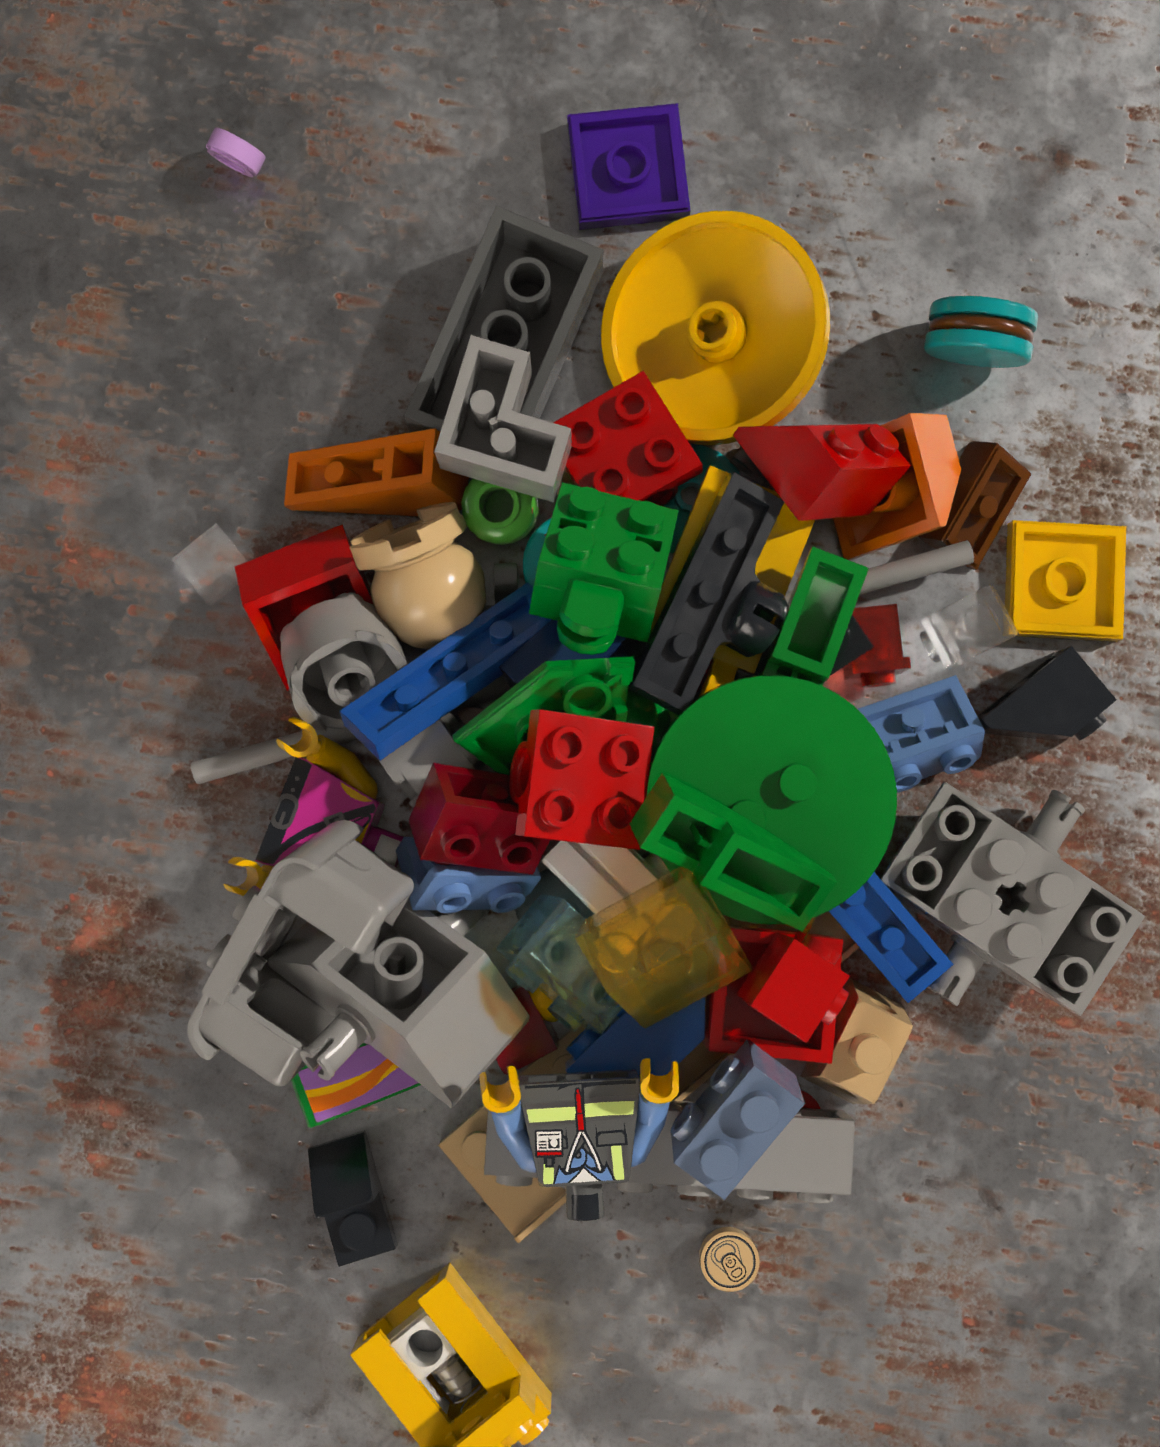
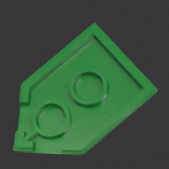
[453,656,635,775]

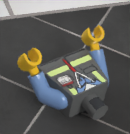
[479,1058,679,1221]

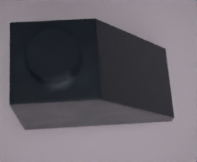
[977,646,1117,741]

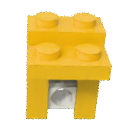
[350,1262,552,1447]

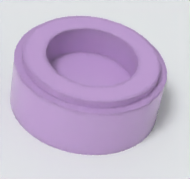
[205,128,266,177]

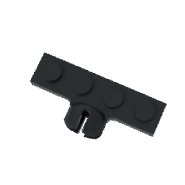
[628,472,788,715]

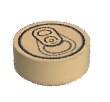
[699,1227,760,1292]

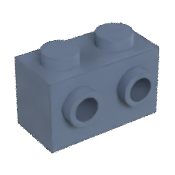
[670,1039,805,1200]

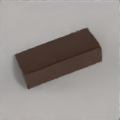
[918,441,1031,570]

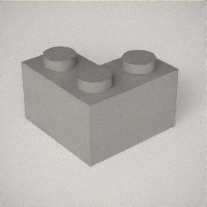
[434,335,572,503]

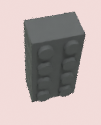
[404,205,604,432]

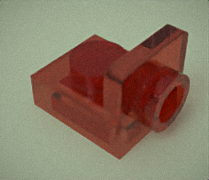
[843,604,911,688]

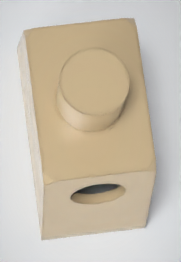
[800,978,913,1104]

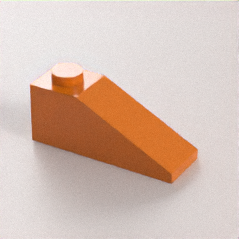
[284,428,469,516]

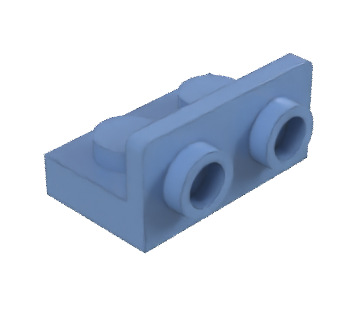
[858,675,985,793]
[396,837,541,914]

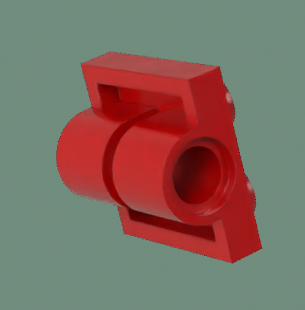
[553,370,703,506]
[509,709,654,850]

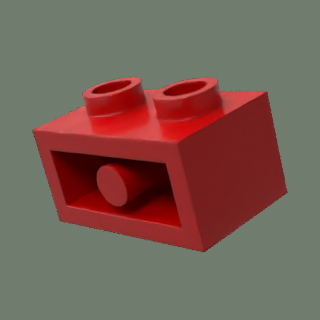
[737,930,850,1043]

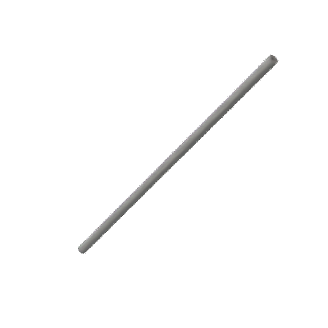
[191,540,974,784]

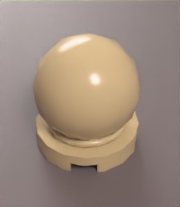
[350,502,486,650]

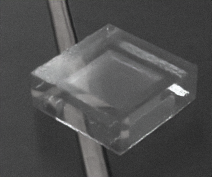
[172,524,247,606]

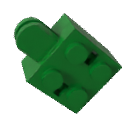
[529,482,679,655]

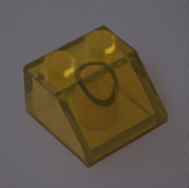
[575,866,753,1029]

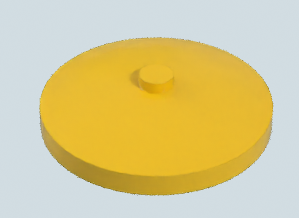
[601,211,830,445]

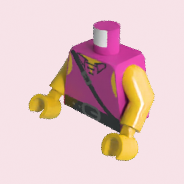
[223,717,404,896]

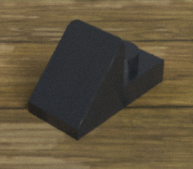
[308,1130,398,1267]

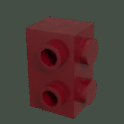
[408,763,551,875]

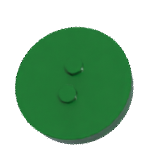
[646,675,897,925]

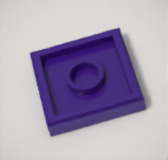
[567,103,691,230]

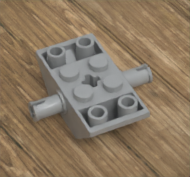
[880,782,1145,1016]
[268,898,529,1108]

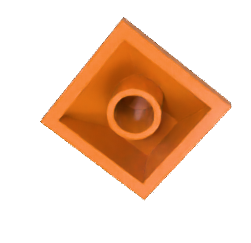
[833,413,961,560]

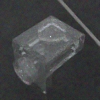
[920,583,1019,670]

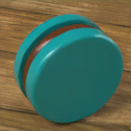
[924,296,1039,368]

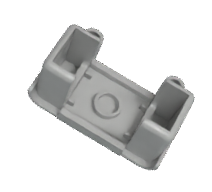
[187,820,414,1086]

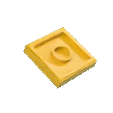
[1004,520,1126,642]

